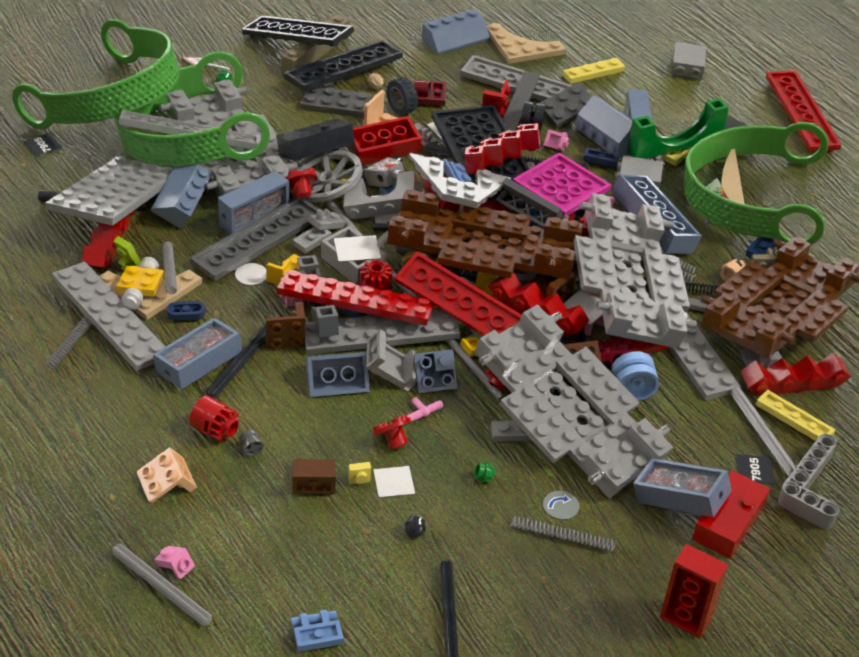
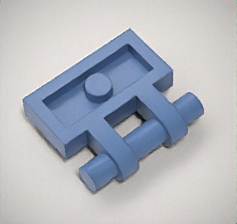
[291,610,344,652]

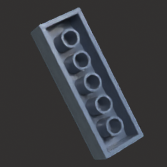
[611,174,702,254]

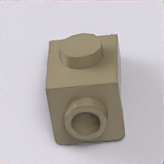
[751,248,776,269]

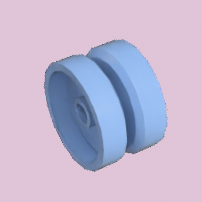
[611,352,659,401]

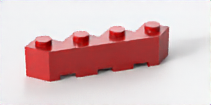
[464,123,541,175]
[82,210,135,269]
[488,272,590,337]
[741,353,851,396]

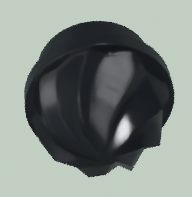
[405,516,426,538]

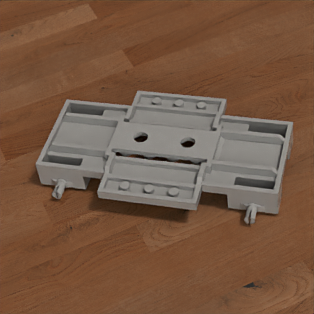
[160,80,298,197]
[574,193,697,348]
[474,304,673,499]

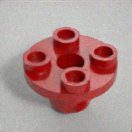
[285,168,318,199]
[372,414,412,450]

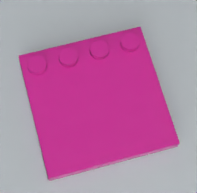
[513,153,611,217]

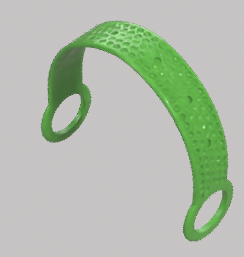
[12,19,180,129]
[115,51,270,166]
[683,122,829,245]

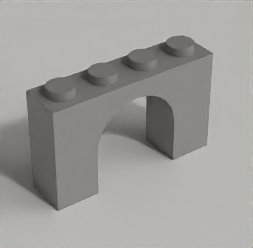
[343,171,418,220]

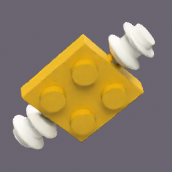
[116,257,164,309]

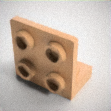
[363,90,397,125]
[137,447,197,503]

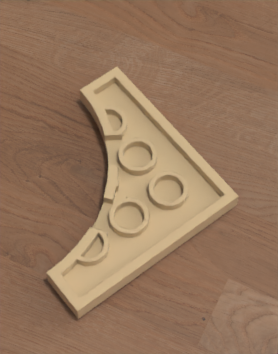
[486,23,566,64]
[99,269,202,320]

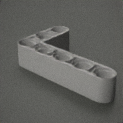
[778,434,839,529]

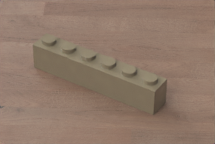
[281,14,350,72]

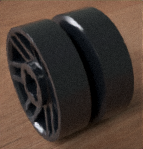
[520,101,546,134]

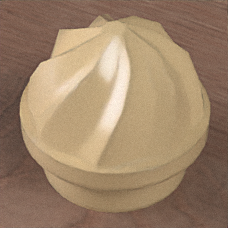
[367,73,384,90]

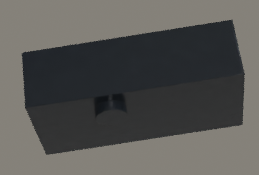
[276,119,355,161]

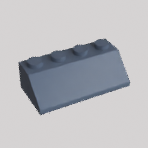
[422,9,490,55]
[576,95,632,157]
[150,164,213,229]

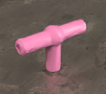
[407,397,443,423]

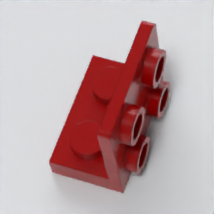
[482,80,511,118]

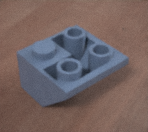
[414,349,457,393]

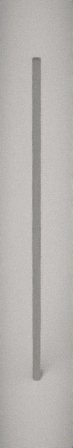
[324,200,505,402]

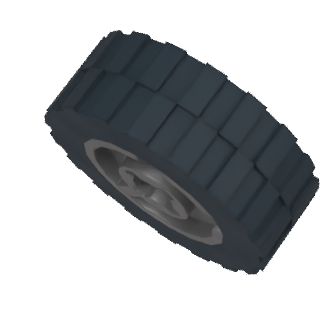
[386,77,418,115]

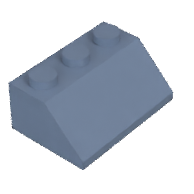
[305,352,370,397]

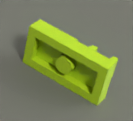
[113,236,141,271]

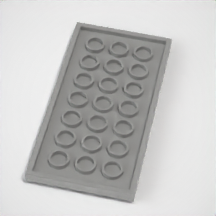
[45,156,173,226]

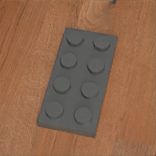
[302,87,372,118]

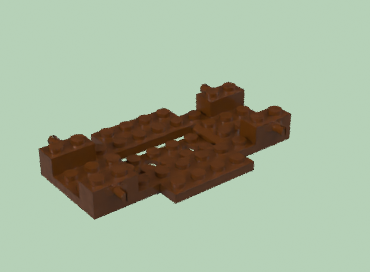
[387,188,584,280]
[701,237,859,358]

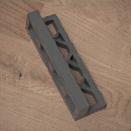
[495,178,563,229]

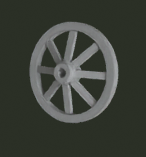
[296,150,363,202]

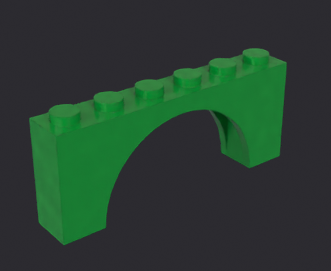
[627,98,729,159]

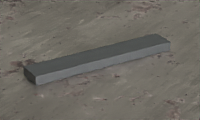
[503,71,540,132]

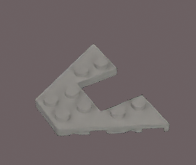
[408,153,511,208]

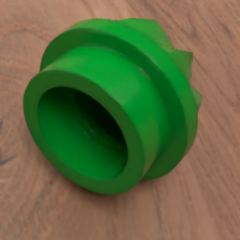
[216,70,232,82]
[474,462,495,483]

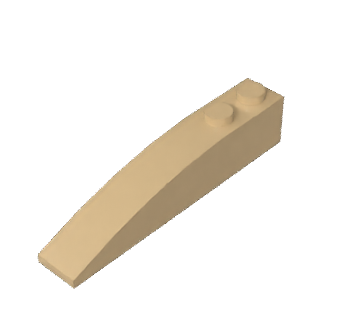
[720,149,745,204]

